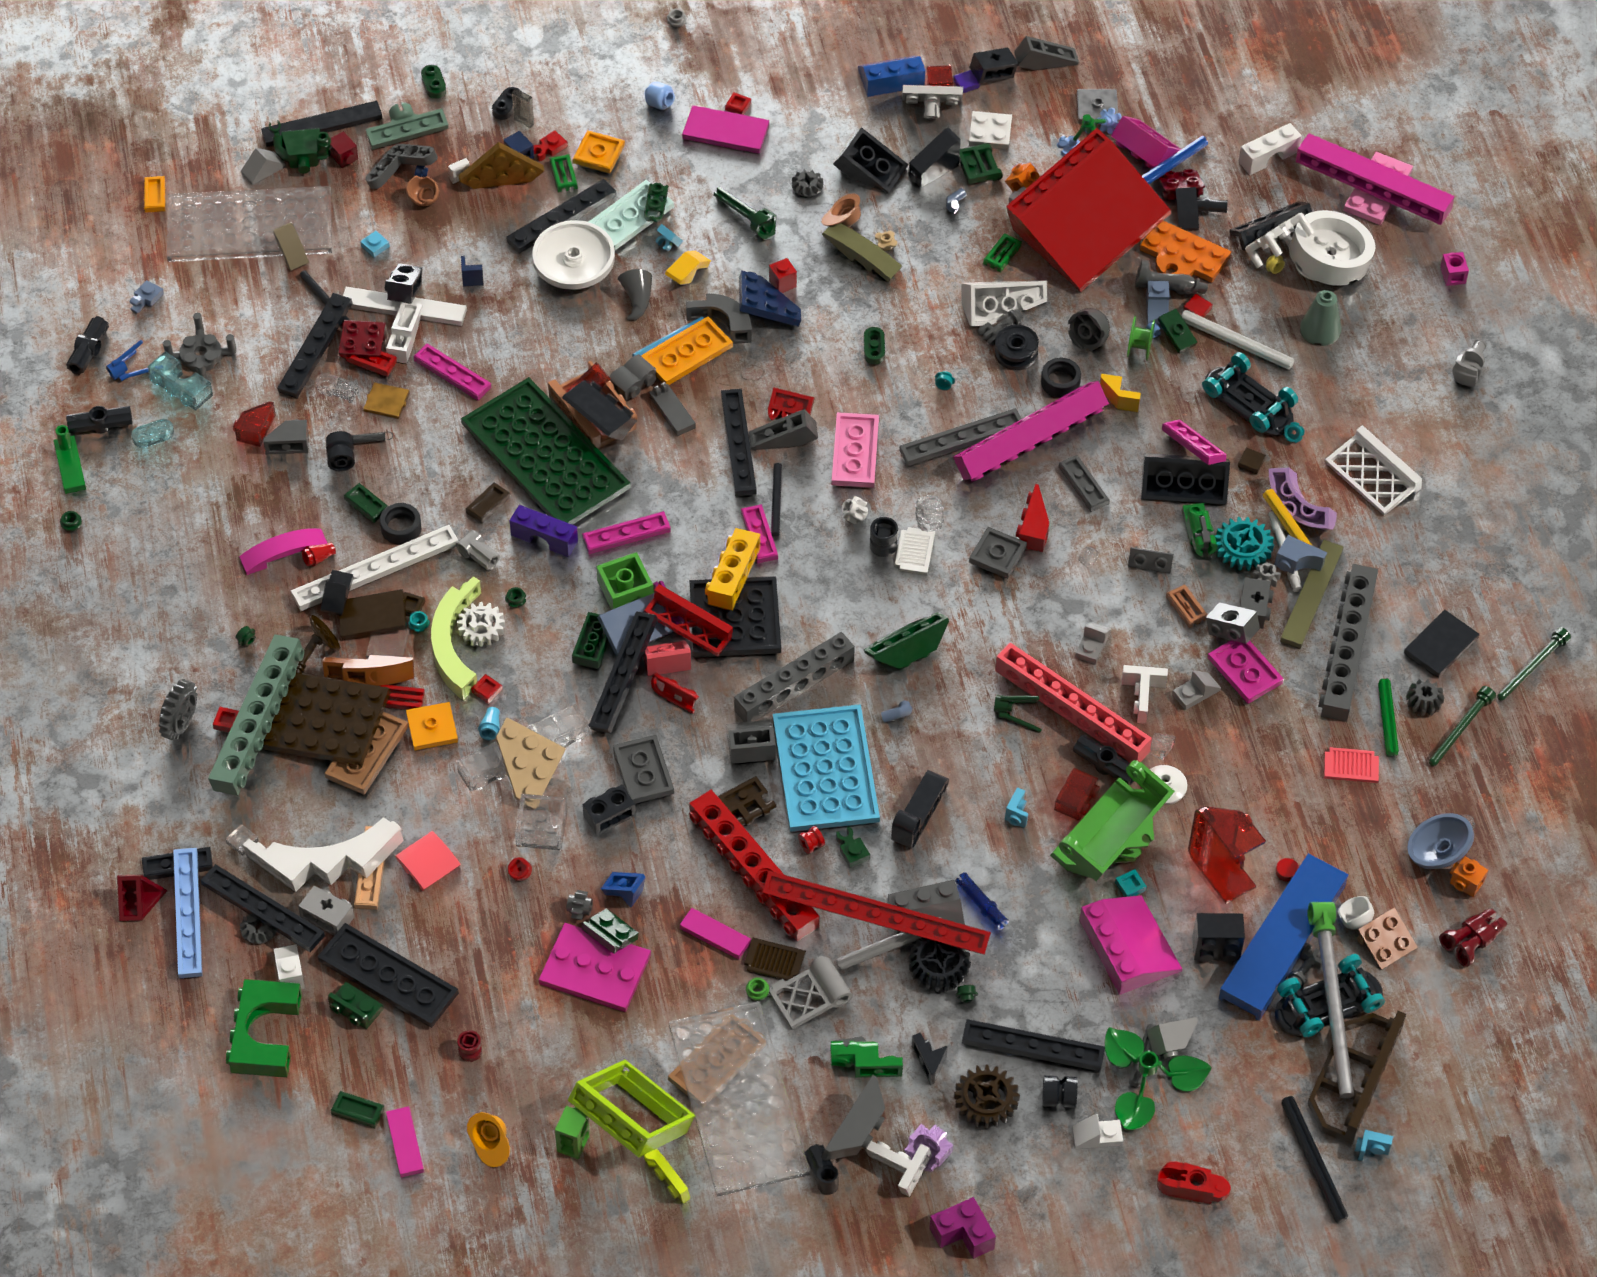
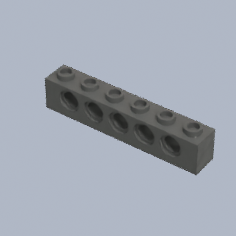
[734,632,855,722]

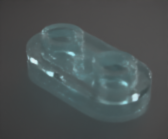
[132,419,174,448]

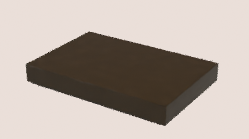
[339,589,407,640]

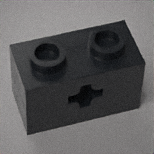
[969,47,1018,84]

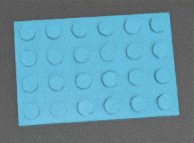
[773,704,880,832]

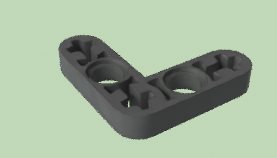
[366,144,438,189]

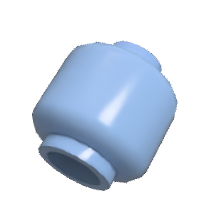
[645,82,675,110]

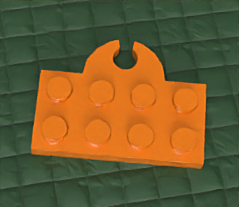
[1140,221,1232,283]

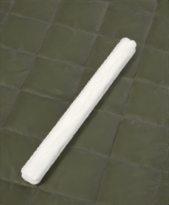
[1181,310,1294,370]

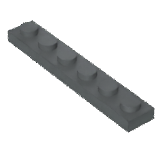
[899,408,1022,466]

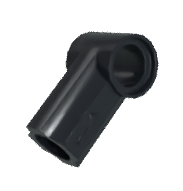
[804,1144,839,1195]

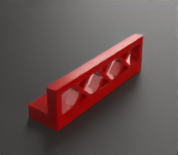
[644,584,733,657]

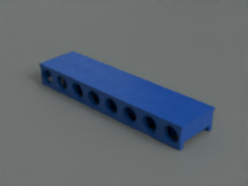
[1219,853,1349,1021]

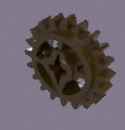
[954,1064,1020,1128]

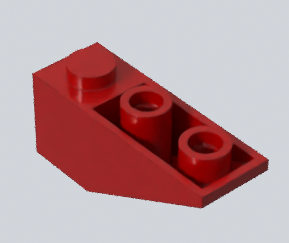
[1016,484,1050,552]

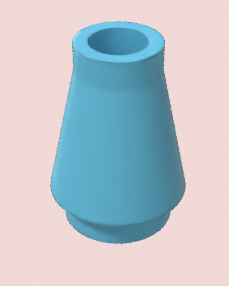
[478,707,500,740]

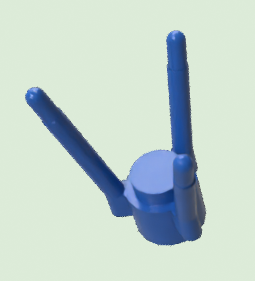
[106,340,161,381]

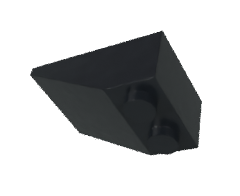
[833,127,909,194]

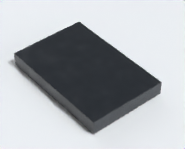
[1404,609,1479,678]

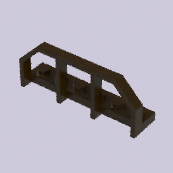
[1308,1011,1406,1145]

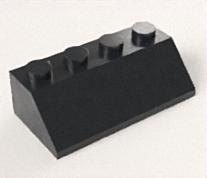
[1141,453,1230,505]

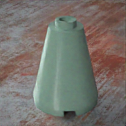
[1300,290,1342,346]

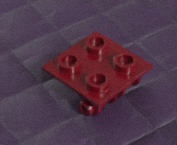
[1159,169,1205,200]
[339,320,386,357]

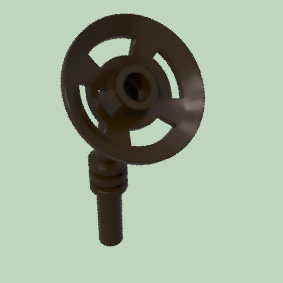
[296,615,341,674]

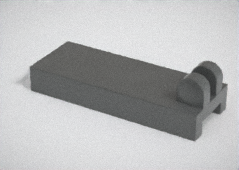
[650,382,696,436]

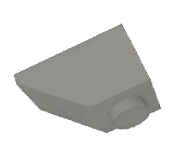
[1146,1017,1198,1059]

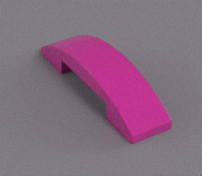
[239,528,327,575]

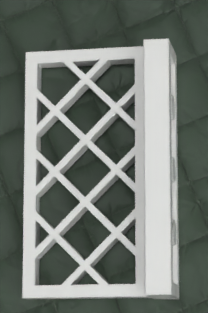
[1325,425,1422,516]

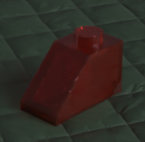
[233,401,276,447]

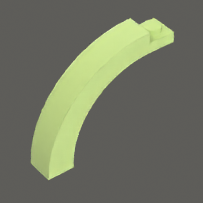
[431,576,481,700]

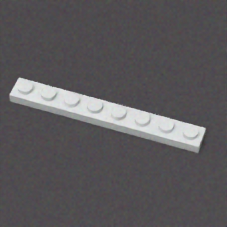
[291,525,458,611]

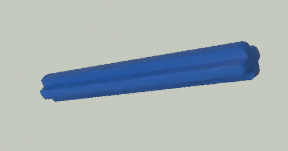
[1142,136,1208,184]

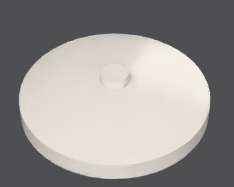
[532,220,615,289]

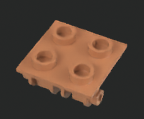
[1357,907,1418,970]

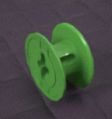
[1127,316,1155,360]

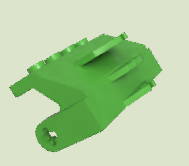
[1050,760,1175,882]

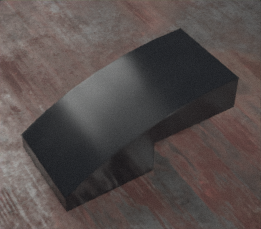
[1175,187,1199,231]

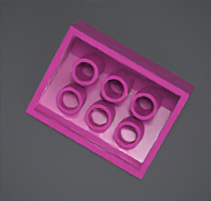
[1079,895,1182,995]

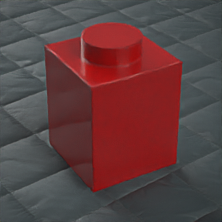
[769,258,797,293]

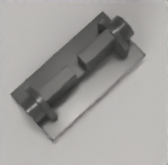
[1128,546,1174,573]

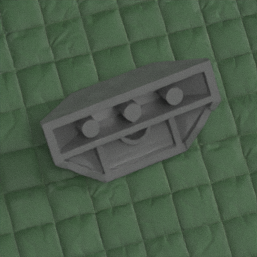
[821,1075,885,1160]

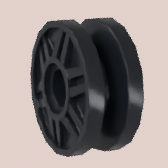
[995,325,1039,370]

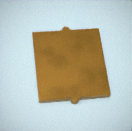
[363,382,409,419]

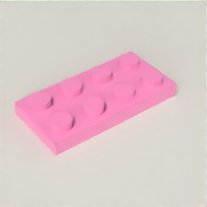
[1343,152,1413,225]
[831,413,879,488]

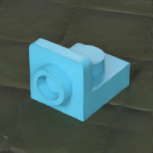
[1004,787,1029,828]
[1355,1130,1393,1161]

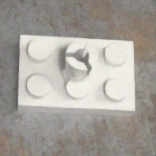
[902,85,963,119]

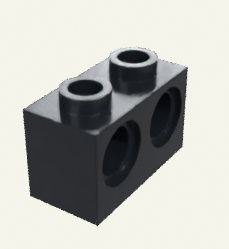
[384,264,422,304]
[582,784,636,836]

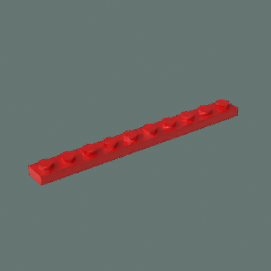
[762,870,991,955]

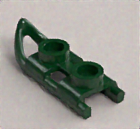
[644,183,669,223]

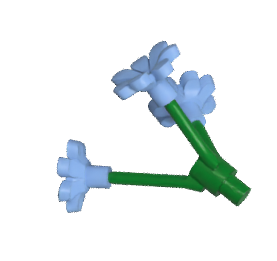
[1057,108,1122,156]

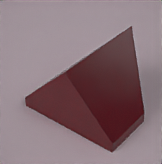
[117,875,168,921]

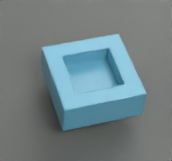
[360,231,390,258]

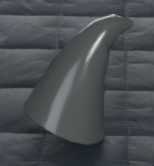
[618,269,652,320]

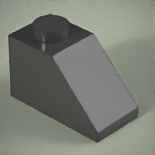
[264,419,309,455]

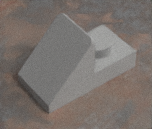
[1075,622,1111,665]
[1172,670,1221,710]

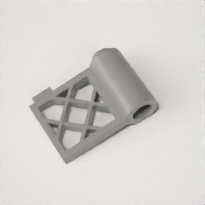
[769,956,853,1030]

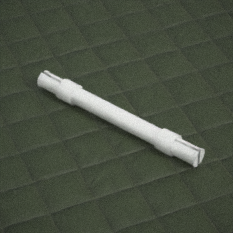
[1268,511,1302,592]

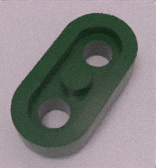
[421,65,446,99]
[864,327,885,365]

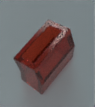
[926,65,953,86]

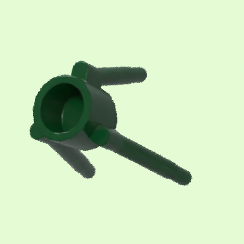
[994,695,1042,733]

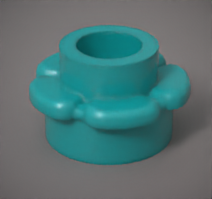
[935,371,955,390]
[1284,422,1305,443]
[408,611,430,632]

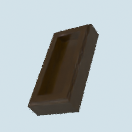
[466,482,511,524]

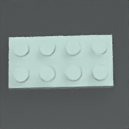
[589,180,674,250]

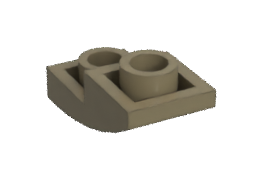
[272,222,309,270]

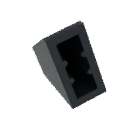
[908,127,961,188]

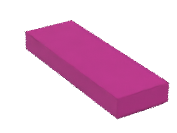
[741,504,778,564]
[680,908,751,960]
[386,1106,424,1178]

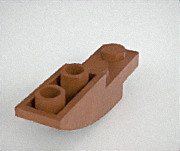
[323,655,415,686]

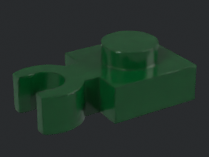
[836,827,870,868]

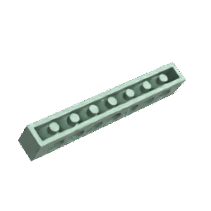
[208,634,304,796]

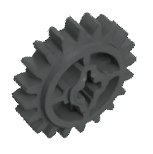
[159,679,198,741]

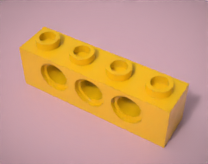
[705,528,760,611]

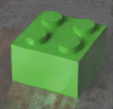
[596,552,654,610]

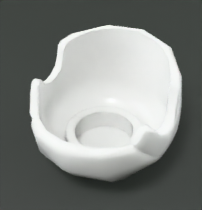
[1337,896,1374,930]

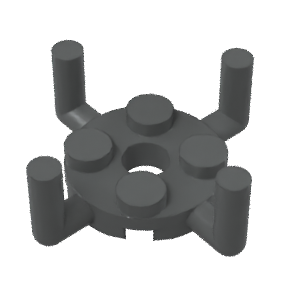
[163,313,237,382]

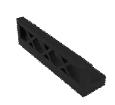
[1229,201,1312,251]

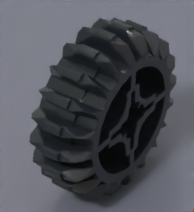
[908,938,971,992]

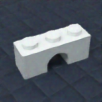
[1239,123,1302,175]

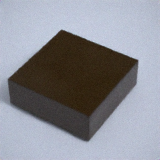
[1238,447,1266,474]
[404,592,425,616]

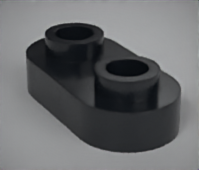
[492,87,522,120]

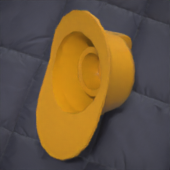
[467,1112,510,1167]

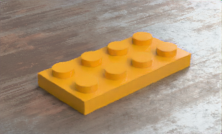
[641,316,733,385]

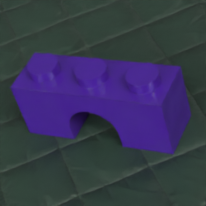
[509,505,578,558]

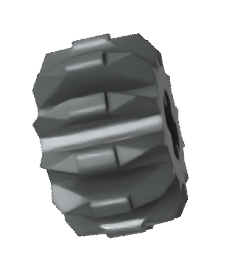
[1406,679,1445,717]

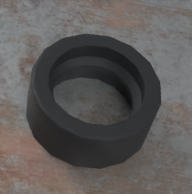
[1041,357,1081,398]
[380,503,422,545]

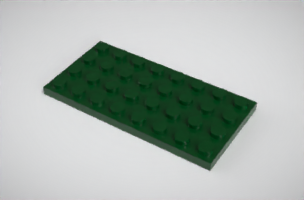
[461,377,631,525]

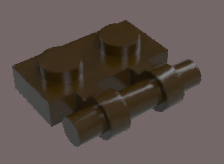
[718,776,777,826]

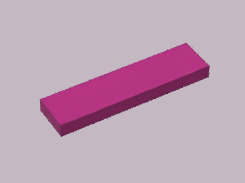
[413,343,491,401]
[1162,420,1227,465]
[582,511,671,554]

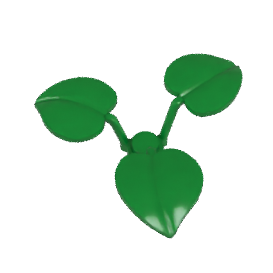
[1105,1027,1212,1130]

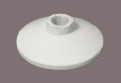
[1150,765,1187,805]

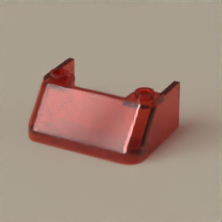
[1188,806,1266,904]

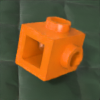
[1005,162,1040,192]
[1450,856,1488,897]

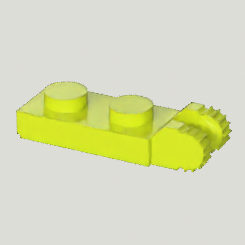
[644,1149,690,1204]

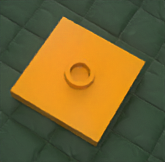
[573,130,625,174]
[406,702,458,751]

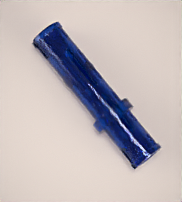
[955,872,1009,930]

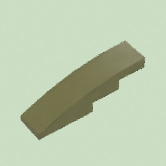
[822,223,902,282]

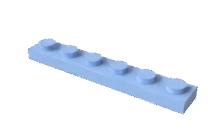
[173,848,203,978]

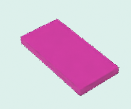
[682,105,769,154]

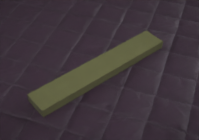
[1280,539,1344,649]

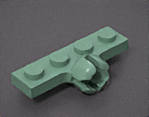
[366,102,448,150]

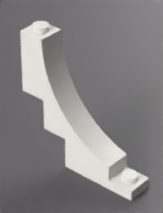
[243,817,404,892]

